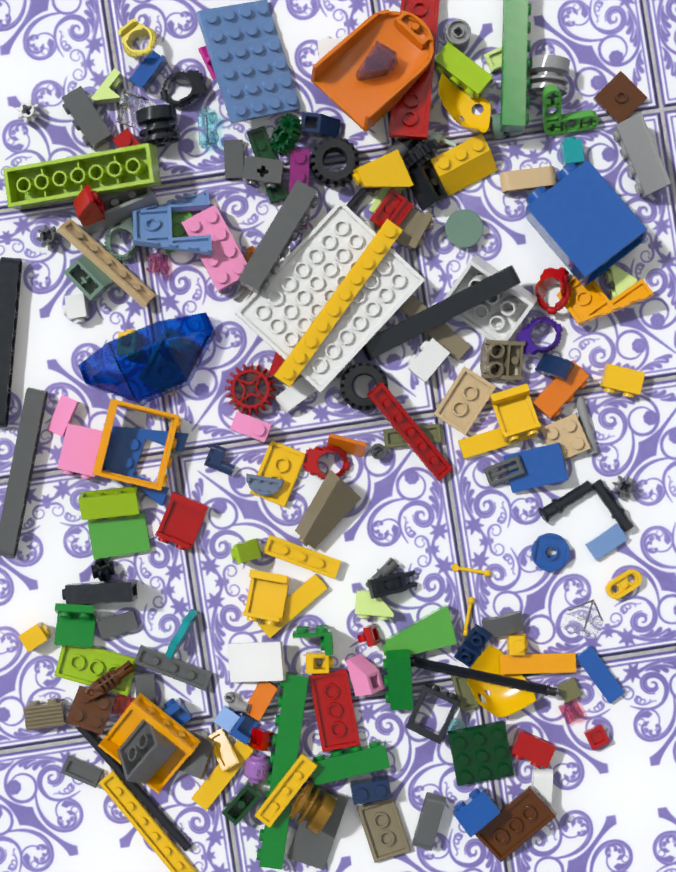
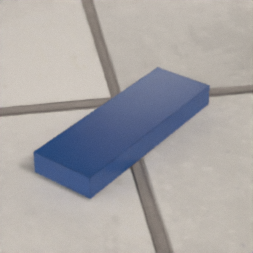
[576,645,625,704]

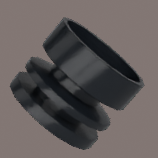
[135,104,181,147]

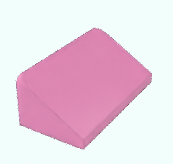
[47,395,80,437]

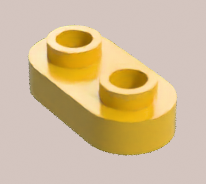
[605,569,642,599]

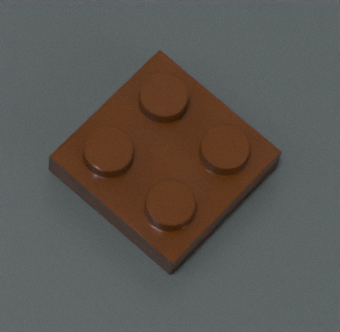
[65,685,116,736]

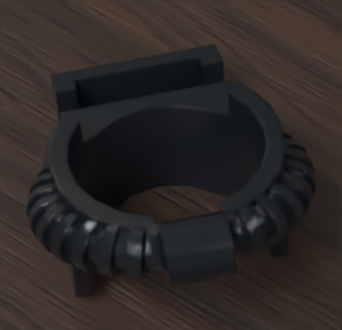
[160,69,207,108]

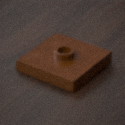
[593,71,648,124]

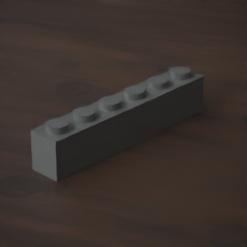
[238,180,319,295]

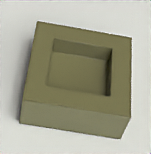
[556,677,582,703]

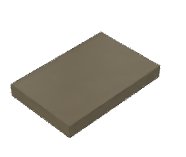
[357,795,411,863]

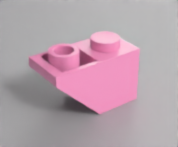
[345,654,385,696]

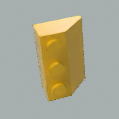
[430,133,498,196]

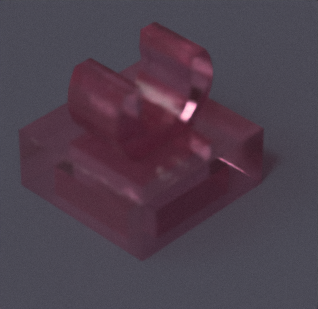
[146,253,168,274]
[558,699,584,725]

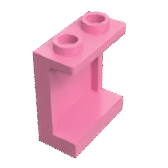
[57,423,103,480]

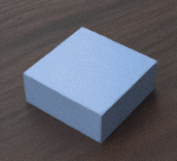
[213,705,240,733]

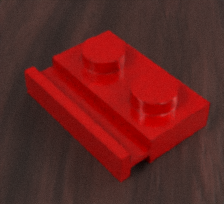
[369,188,414,228]

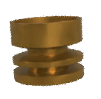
[288,782,338,835]

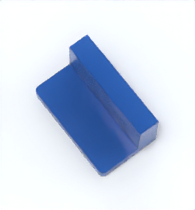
[129,51,168,93]

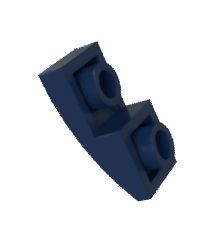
[535,354,575,381]
[454,624,492,667]

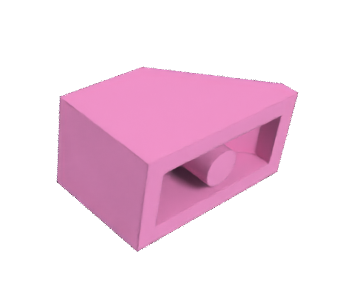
[230,411,272,443]

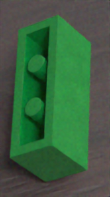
[383,649,414,711]

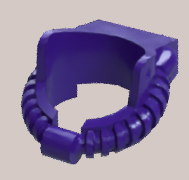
[516,317,564,355]

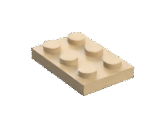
[433,366,496,435]

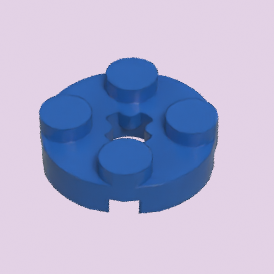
[531,533,570,572]

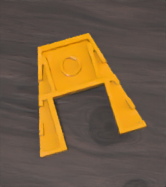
[557,277,654,326]

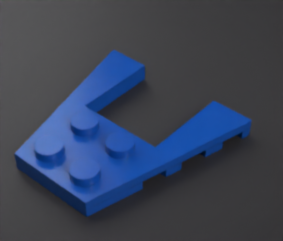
[103,426,189,506]

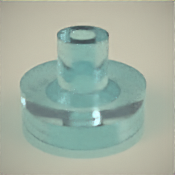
[448,718,467,731]

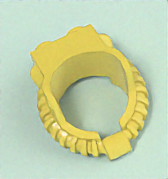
[117,18,157,59]

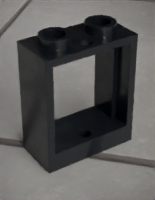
[405,683,461,744]

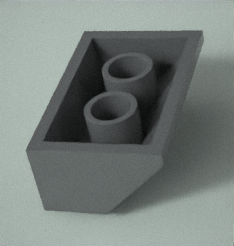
[118,719,177,784]

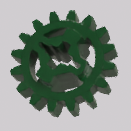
[270,113,302,156]

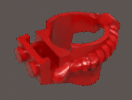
[535,267,571,314]
[303,445,351,479]

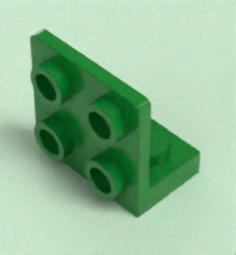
[54,603,97,648]
[292,625,333,656]

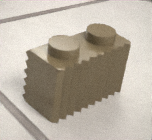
[23,698,67,731]

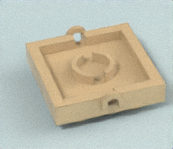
[541,413,591,460]

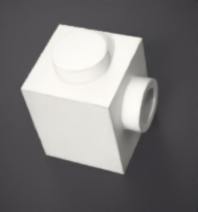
[63,293,90,323]

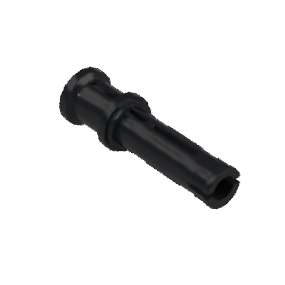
[537,480,594,523]

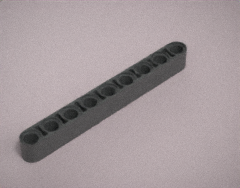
[0,387,48,558]

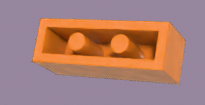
[532,360,589,419]

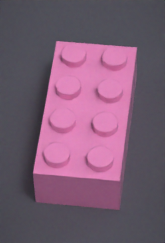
[181,204,247,293]

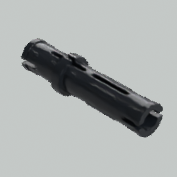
[592,479,634,533]

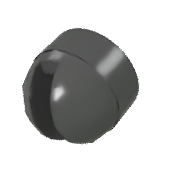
[371,443,386,459]

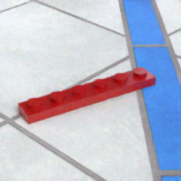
[366,382,453,481]

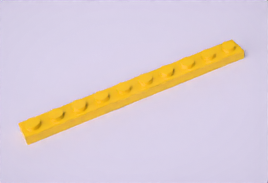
[274,219,403,388]

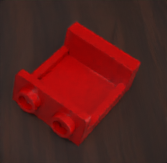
[155,492,209,551]

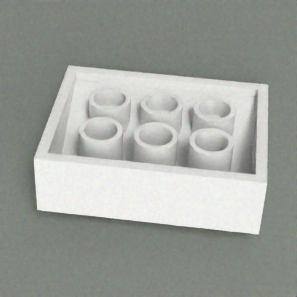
[443,254,538,340]

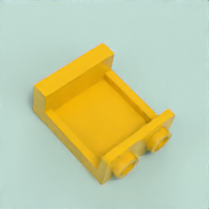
[490,384,542,443]
[242,569,291,625]

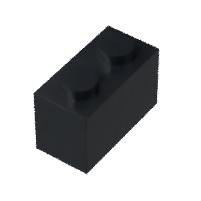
[409,163,449,211]

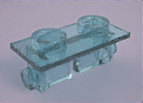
[197,107,219,149]

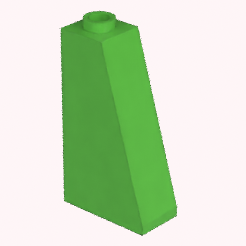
[382,605,457,656]

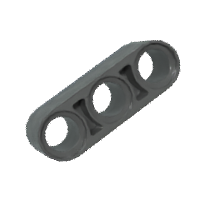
[412,792,446,851]

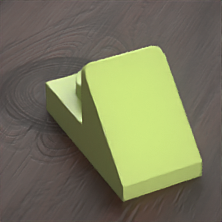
[91,68,123,105]

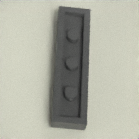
[134,644,213,691]

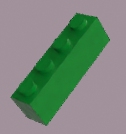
[311,740,390,786]

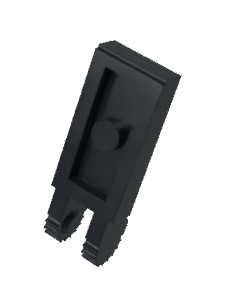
[367,570,417,599]

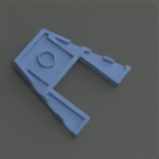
[133,190,213,255]

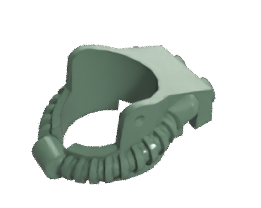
[104,217,140,262]

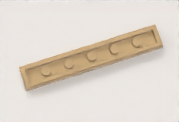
[57,218,157,308]

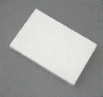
[227,641,286,682]

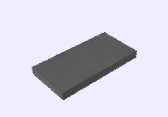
[288,785,349,870]

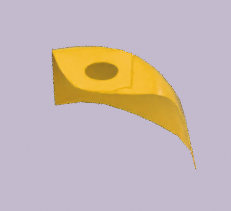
[438,73,491,133]
[467,645,537,717]

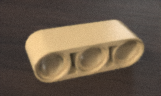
[500,166,557,193]

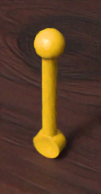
[452,564,491,577]
[462,597,475,637]

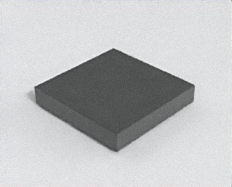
[178,730,216,779]

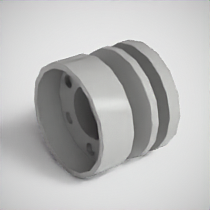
[527,54,570,97]

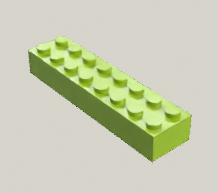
[3,143,161,210]

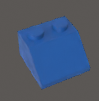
[453,787,501,838]

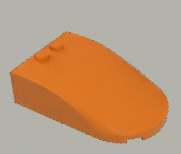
[311,9,434,132]

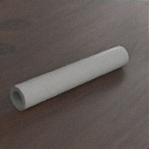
[575,397,598,455]

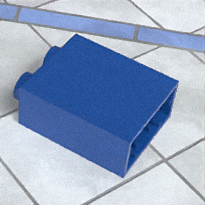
[526,160,647,288]

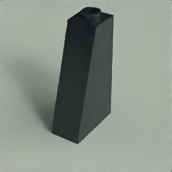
[62,579,138,604]

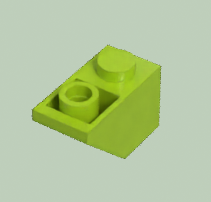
[230,538,262,564]

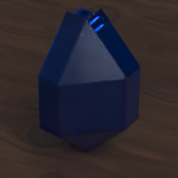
[78,312,216,406]

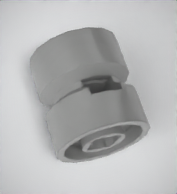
[444,19,471,50]

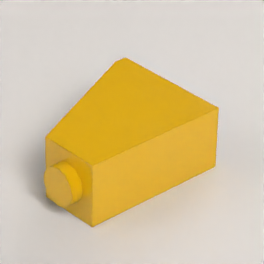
[352,149,413,188]

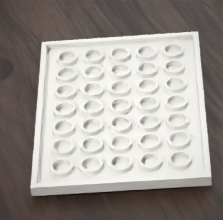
[235,200,425,393]

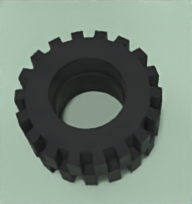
[311,136,359,188]
[340,362,388,411]

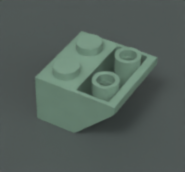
[63,255,115,303]

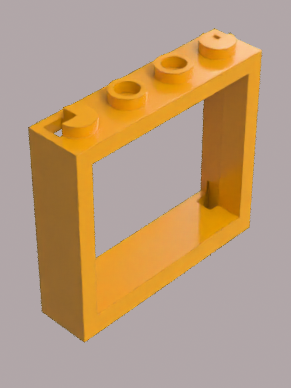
[92,399,182,491]

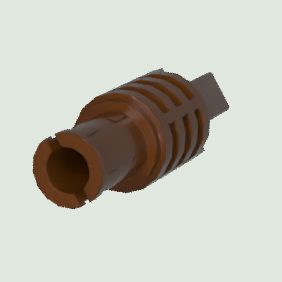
[84,660,135,700]

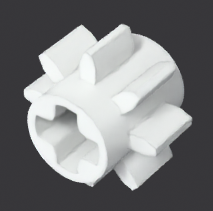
[16,99,41,124]

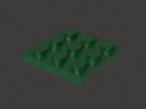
[447,720,514,786]

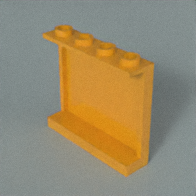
[98,693,201,794]

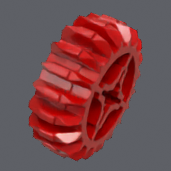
[225,363,277,415]

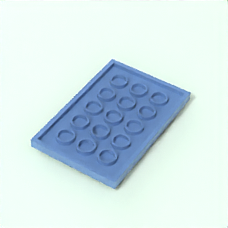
[196,0,301,124]

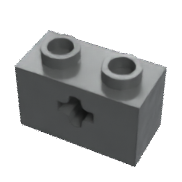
[242,155,285,189]

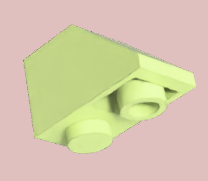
[605,265,638,300]
[355,589,394,620]

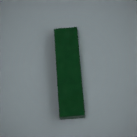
[246,126,288,205]

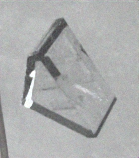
[117,89,157,128]
[561,599,604,639]

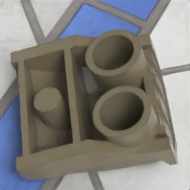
[480,339,526,380]

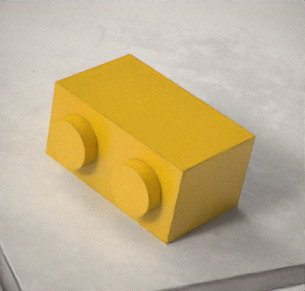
[599,364,645,398]

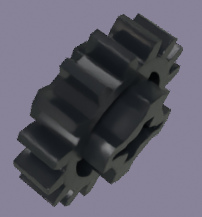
[403,139,441,171]

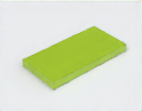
[54,646,137,696]

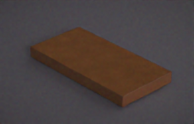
[475,785,557,862]

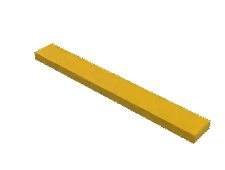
[98,771,198,872]

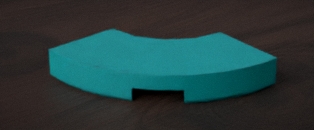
[165,609,198,659]

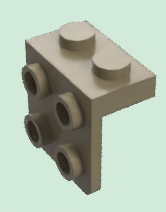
[395,207,434,252]

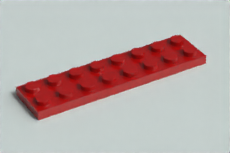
[389,0,440,140]

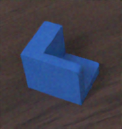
[230,712,259,745]

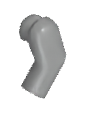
[224,691,251,713]

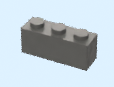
[62,86,114,150]

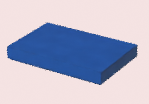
[503,442,569,493]

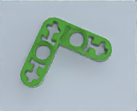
[542,85,599,135]

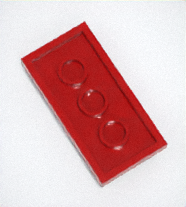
[309,668,360,752]

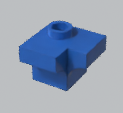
[163,697,193,726]

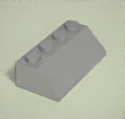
[612,112,671,199]

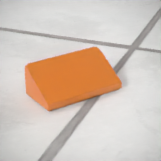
[327,434,367,457]
[247,681,278,721]

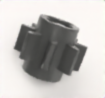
[36,225,61,249]
[612,475,636,498]

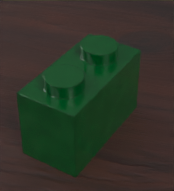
[222,779,263,826]

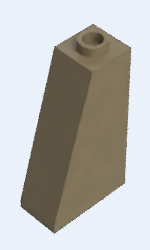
[295,470,361,549]

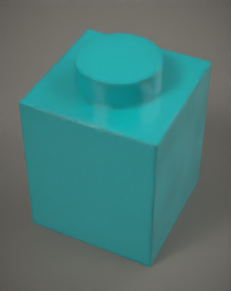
[560,137,585,167]

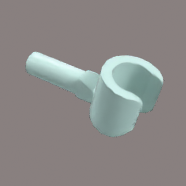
[429,132,457,147]

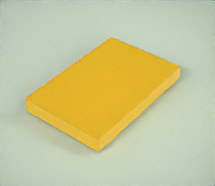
[250,440,305,507]

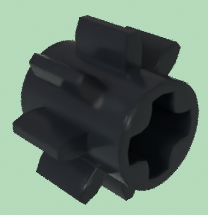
[91,558,116,582]

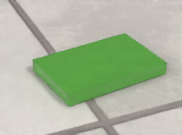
[88,512,151,560]

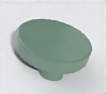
[445,209,483,248]

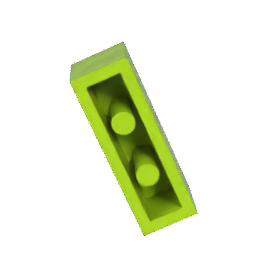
[434,42,493,100]
[78,486,141,522]

